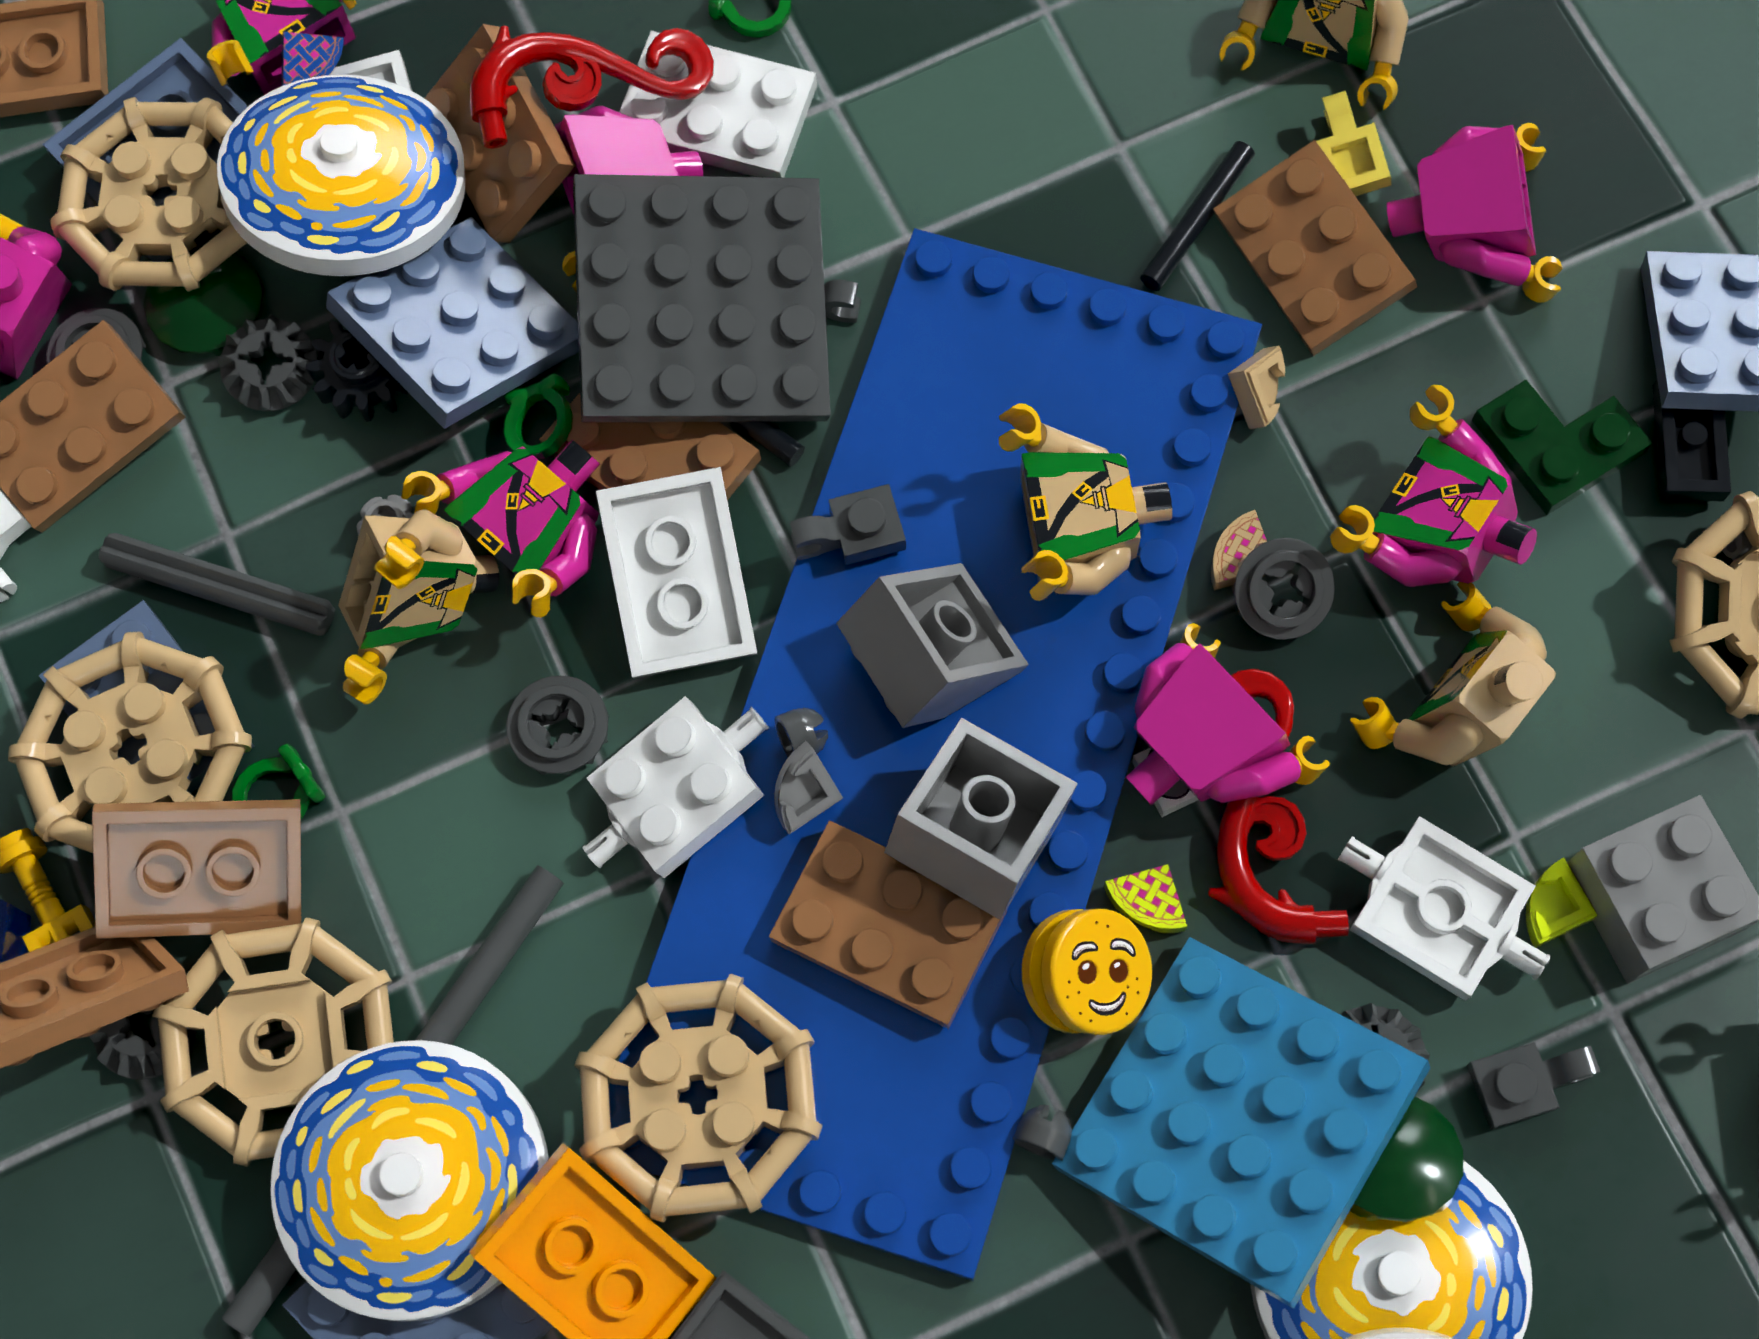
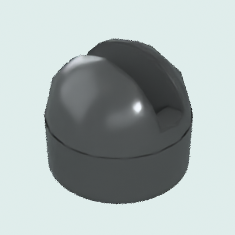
[774,708,828,757]
[1013,1105,1072,1161]

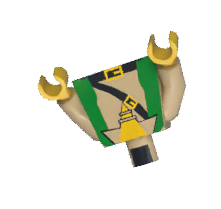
[1219,0,1408,110]
[999,403,1172,601]
[338,510,499,704]
[1350,582,1556,766]

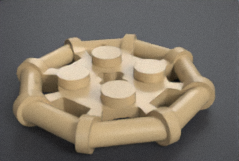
[50,97,247,292]
[1669,491,1759,719]
[8,632,252,853]
[152,917,394,1167]
[574,974,822,1223]

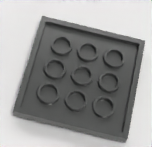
[573,174,831,422]

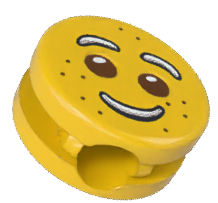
[1022,909,1152,1035]

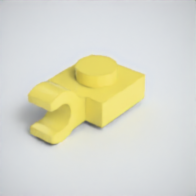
[1316,91,1391,196]

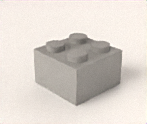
[884,717,1078,920]
[1567,795,1759,984]

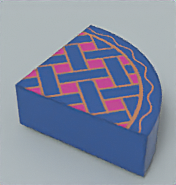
[281,32,344,87]

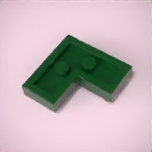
[1472,379,1652,515]

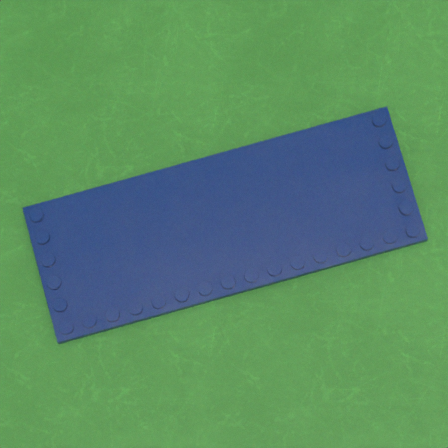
[609,228,1262,1281]

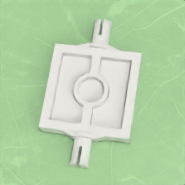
[582,696,769,878]
[1337,816,1551,1001]

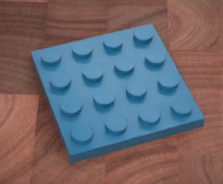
[1052,937,1430,1309]

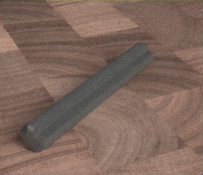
[99,533,335,636]

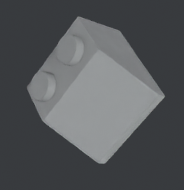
[836,563,1029,728]

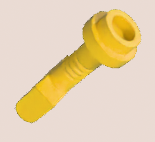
[0,828,96,952]

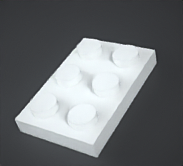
[619,31,817,178]
[596,467,757,678]

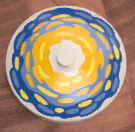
[217,75,465,276]
[270,1040,549,1322]
[1251,1160,1532,1339]

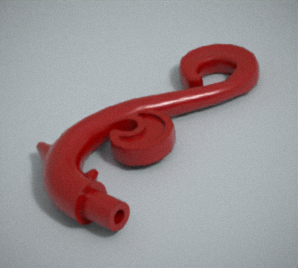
[470,26,714,149]
[1208,668,1349,944]

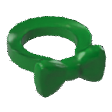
[708,0,791,38]
[504,374,573,460]
[232,743,326,820]

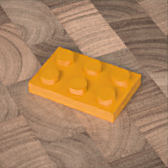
[469,1143,717,1339]

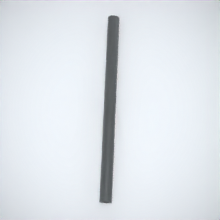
[221,865,564,1336]

